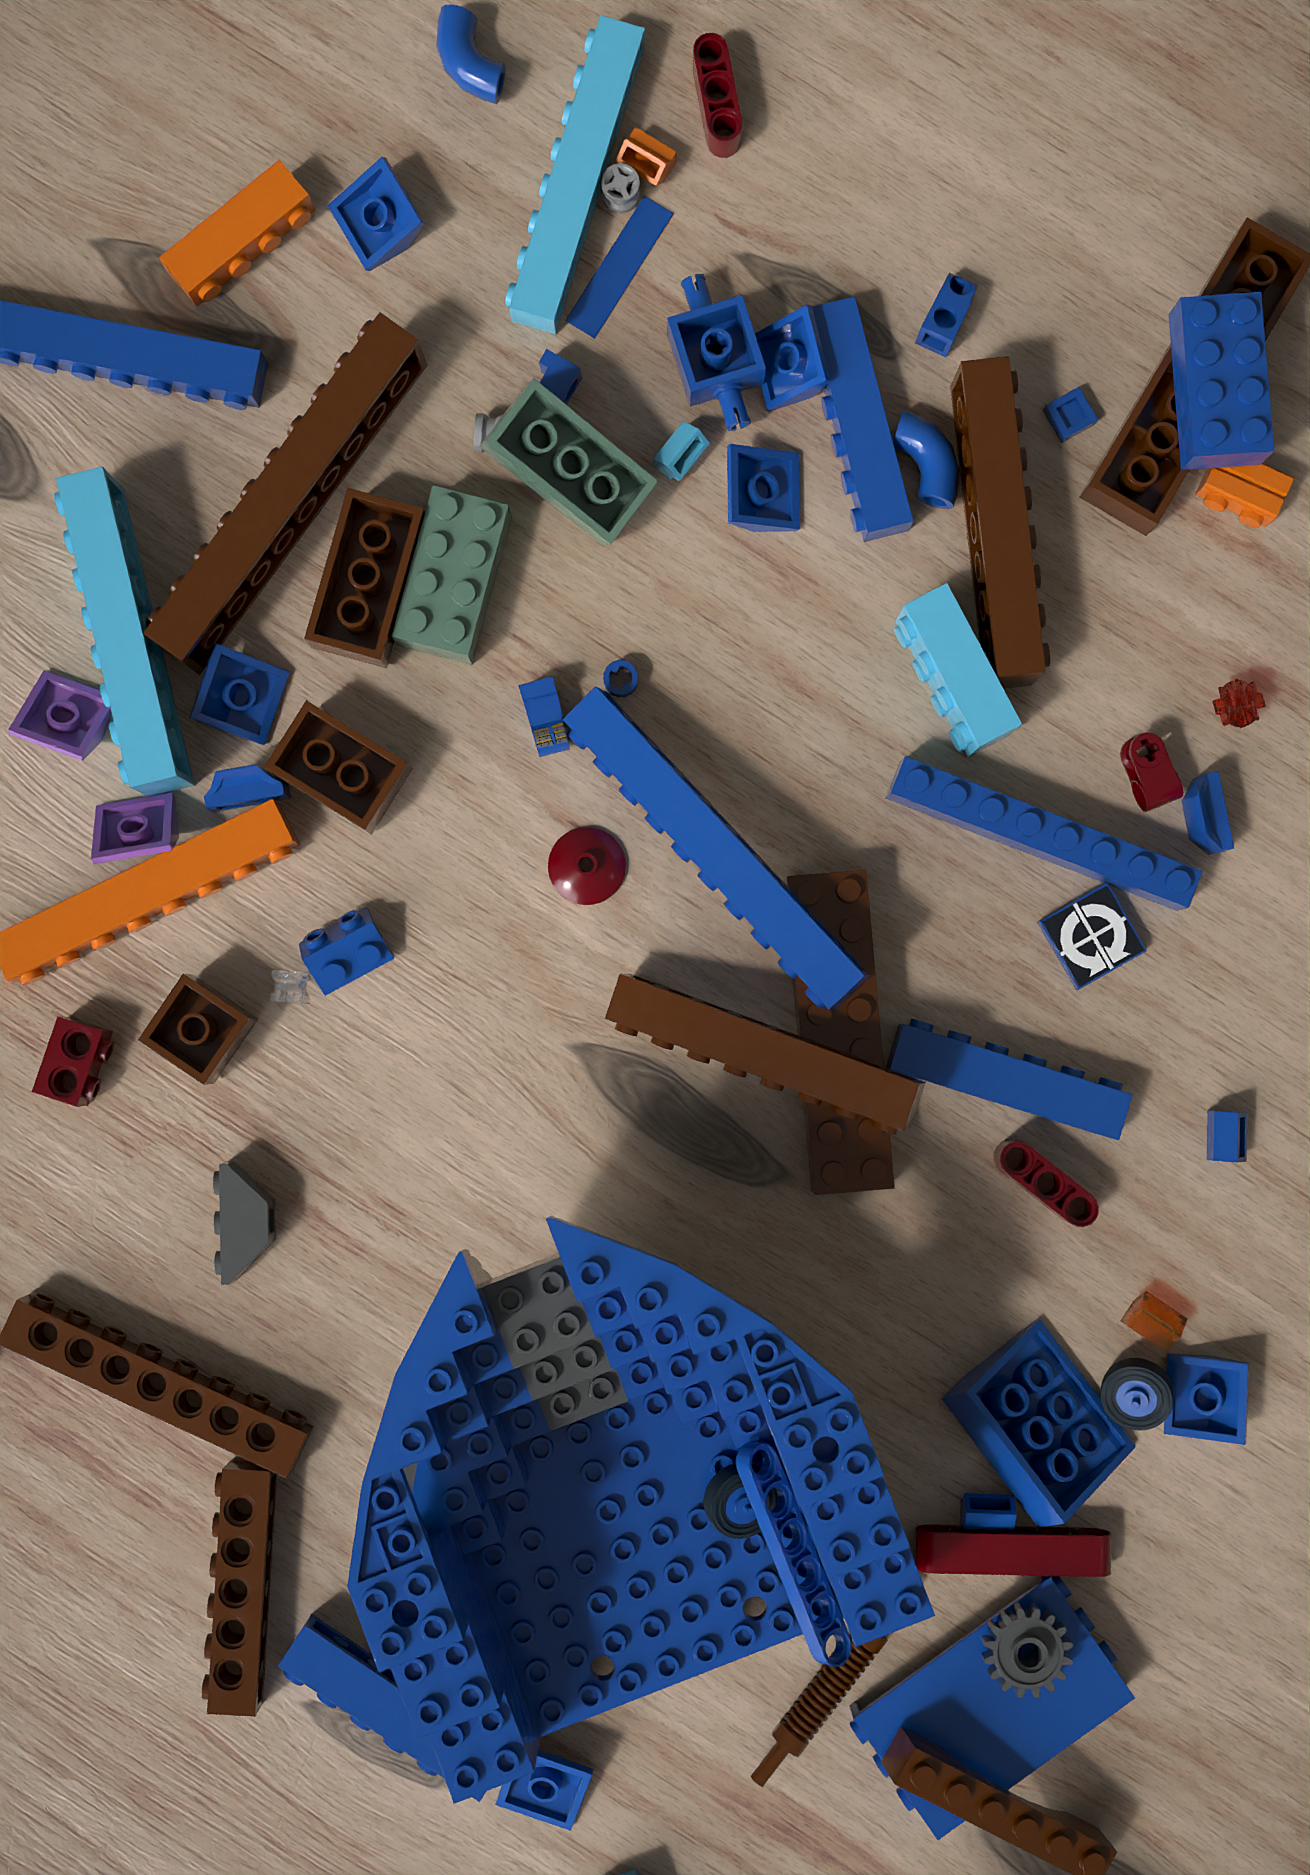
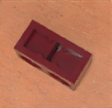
[32,1016,114,1107]

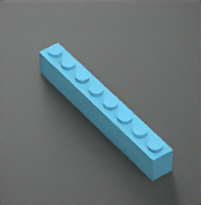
[505,15,645,334]

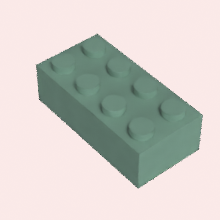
[480,378,658,546]
[391,485,512,665]

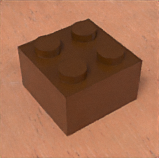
[138,974,258,1085]

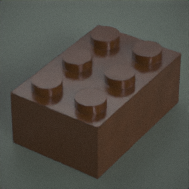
[264,700,413,835]

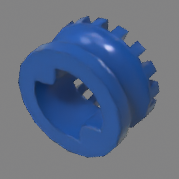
[603,660,638,698]

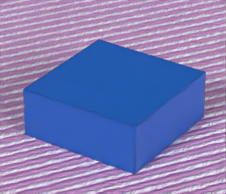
[1043,387,1098,443]

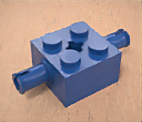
[667,274,766,431]

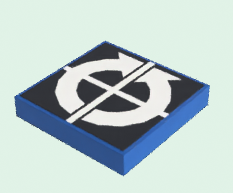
[1037,883,1147,990]

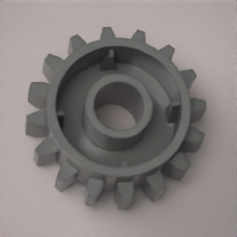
[981,1603,1073,1699]

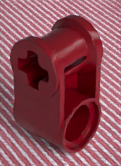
[1120,733,1184,812]

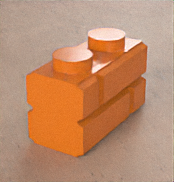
[1195,463,1294,528]

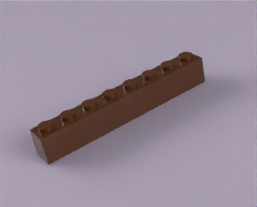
[605,974,926,1134]

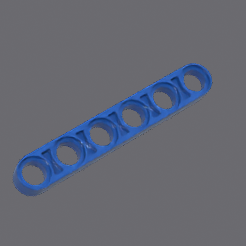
[736,1442,852,1667]

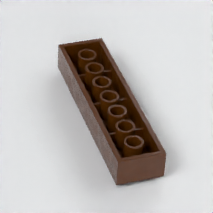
[1079,217,1310,536]
[950,356,1051,689]
[784,869,895,1195]

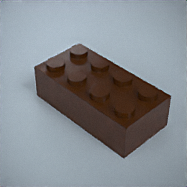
[304,487,425,668]

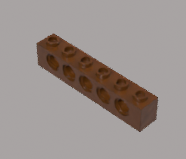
[202,1460,277,1717]

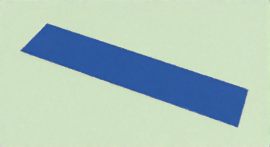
[565,196,673,339]

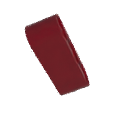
[693,33,742,158]
[993,1140,1099,1227]

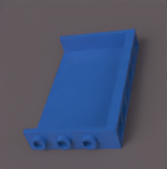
[849,1576,1135,1840]

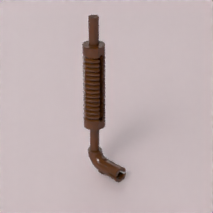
[751,1634,888,1787]

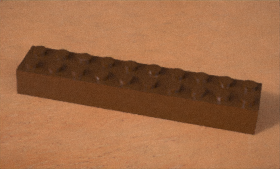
[143,312,428,675]

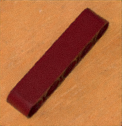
[915,1524,1112,1577]

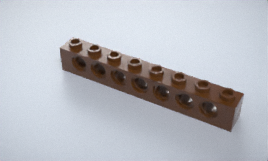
[0,1293,314,1478]

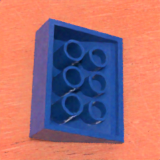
[941,1319,1136,1527]

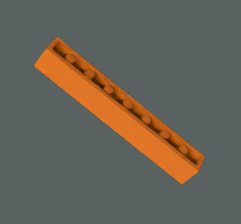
[0,799,300,985]

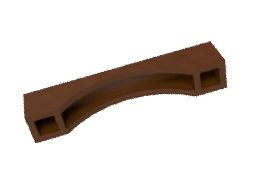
[881,1726,1117,1875]

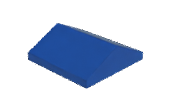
[327,156,425,271]
[755,305,831,411]
[727,444,800,532]
[189,643,290,745]
[1164,1353,1250,1445]
[495,1750,594,1831]

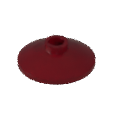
[548,827,626,905]

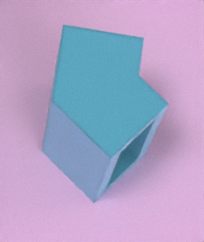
[653,421,710,481]

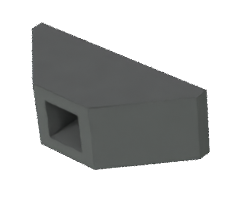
[213,1162,276,1285]

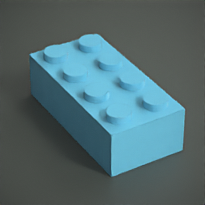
[894,583,1022,758]

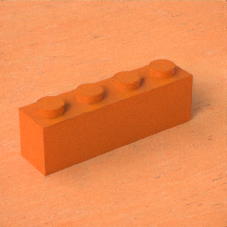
[159,160,315,307]

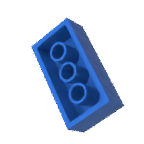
[1168,292,1274,470]

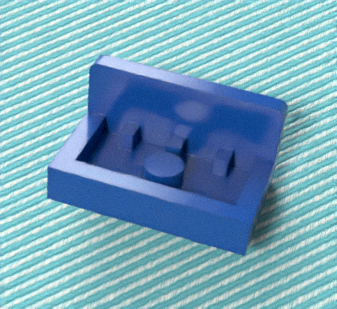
[299,907,394,996]

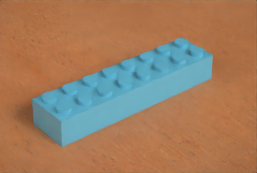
[54,467,195,796]

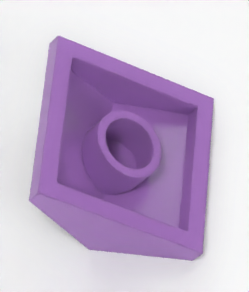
[8,670,112,761]
[91,792,179,864]

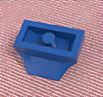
[204,764,291,813]
[1181,771,1234,855]

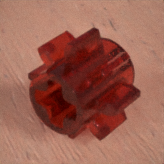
[1212,679,1266,728]

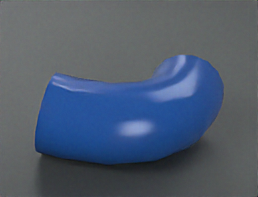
[436,4,506,104]
[893,410,960,509]

